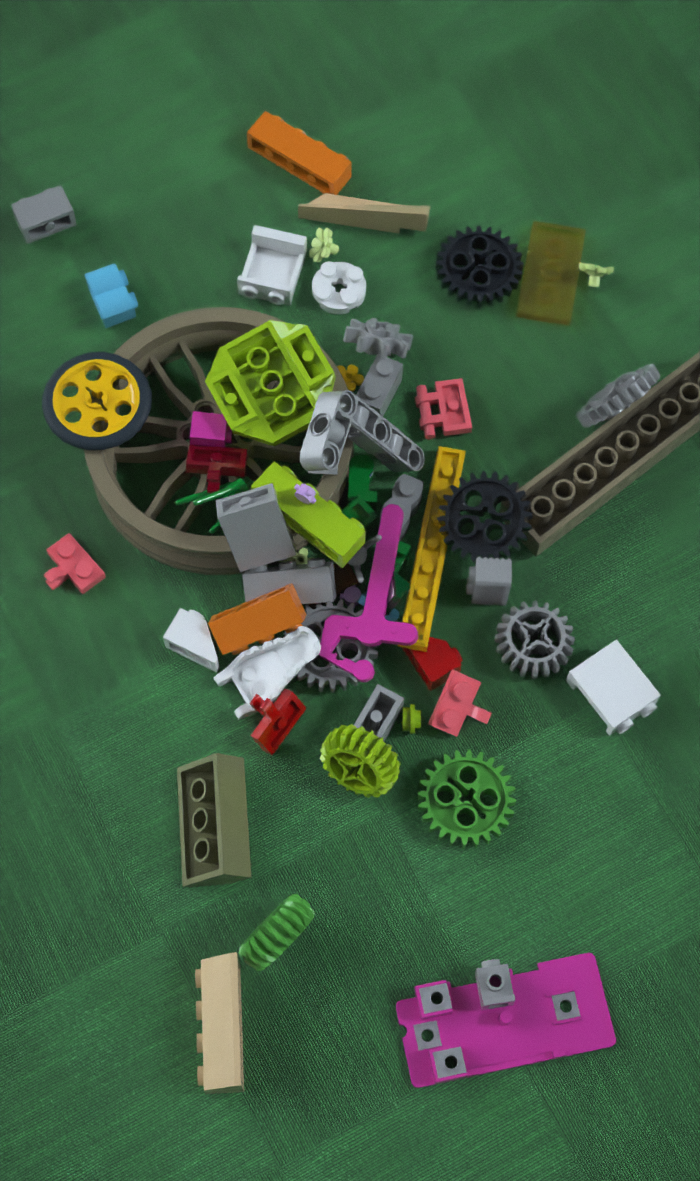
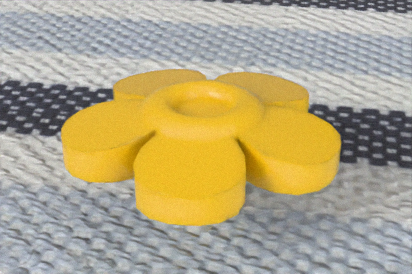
[337,364,364,392]

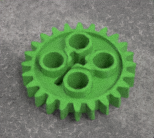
[417,749,516,849]

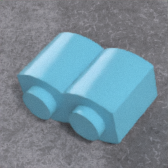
[84,263,139,328]

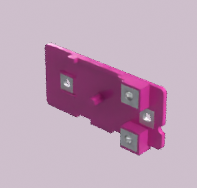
[396,953,616,1088]

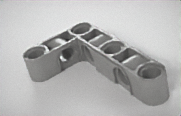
[300,390,424,472]

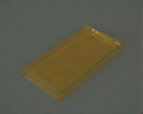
[516,221,586,326]

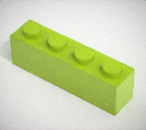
[251,461,366,568]

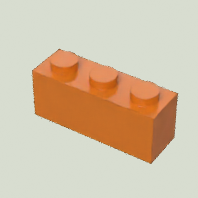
[208,583,307,655]

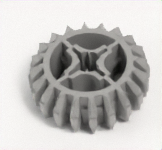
[495,600,575,679]

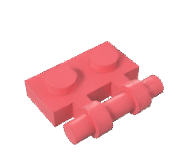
[415,378,472,440]

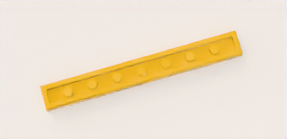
[397,446,466,652]

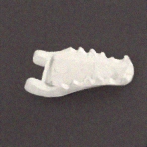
[213,626,321,720]

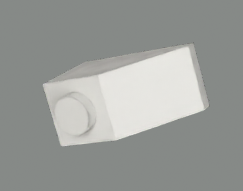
[163,608,220,673]

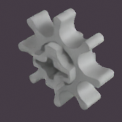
[343,318,413,359]

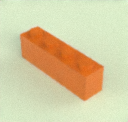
[247,111,352,195]

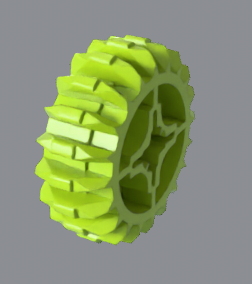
[319,724,401,798]

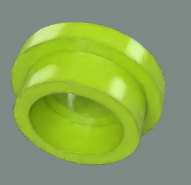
[402,704,421,734]

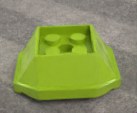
[205,320,336,447]

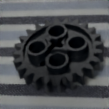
[435,225,524,308]
[437,470,533,564]

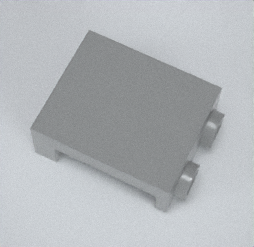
[216,483,297,572]

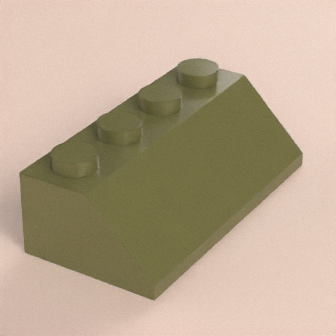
[177,753,251,887]

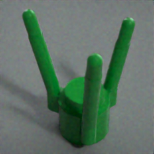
[175,478,249,534]

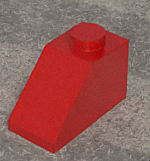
[401,637,463,691]

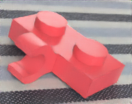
[44,533,106,594]
[428,669,492,737]

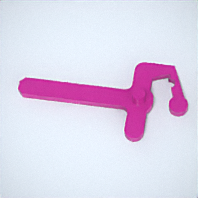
[318,504,419,683]

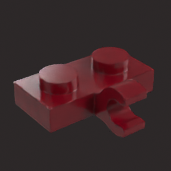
[186,445,248,493]

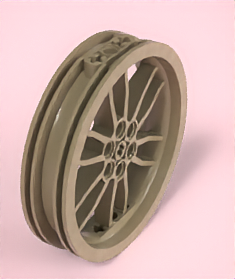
[84,307,354,575]

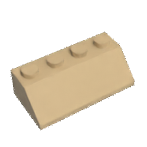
[195,952,244,1094]

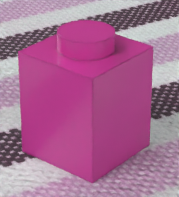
[190,411,233,447]

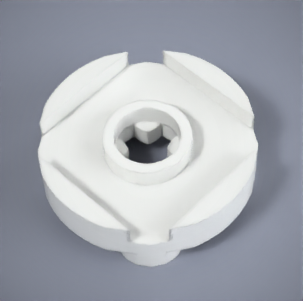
[312,261,366,315]

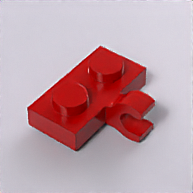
[249,689,306,755]

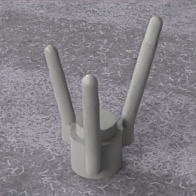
[348,535,382,583]

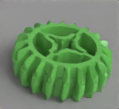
[239,894,315,971]

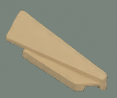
[298,193,431,234]

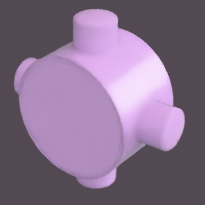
[294,484,317,504]
[340,585,361,609]

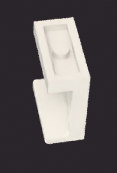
[237,225,307,305]
[566,639,661,736]

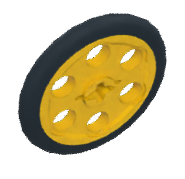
[42,352,152,450]

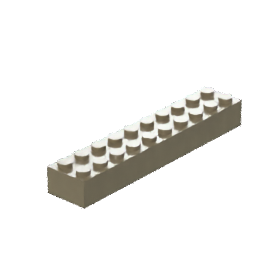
[499,351,700,557]

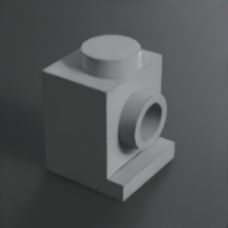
[475,959,515,1010]

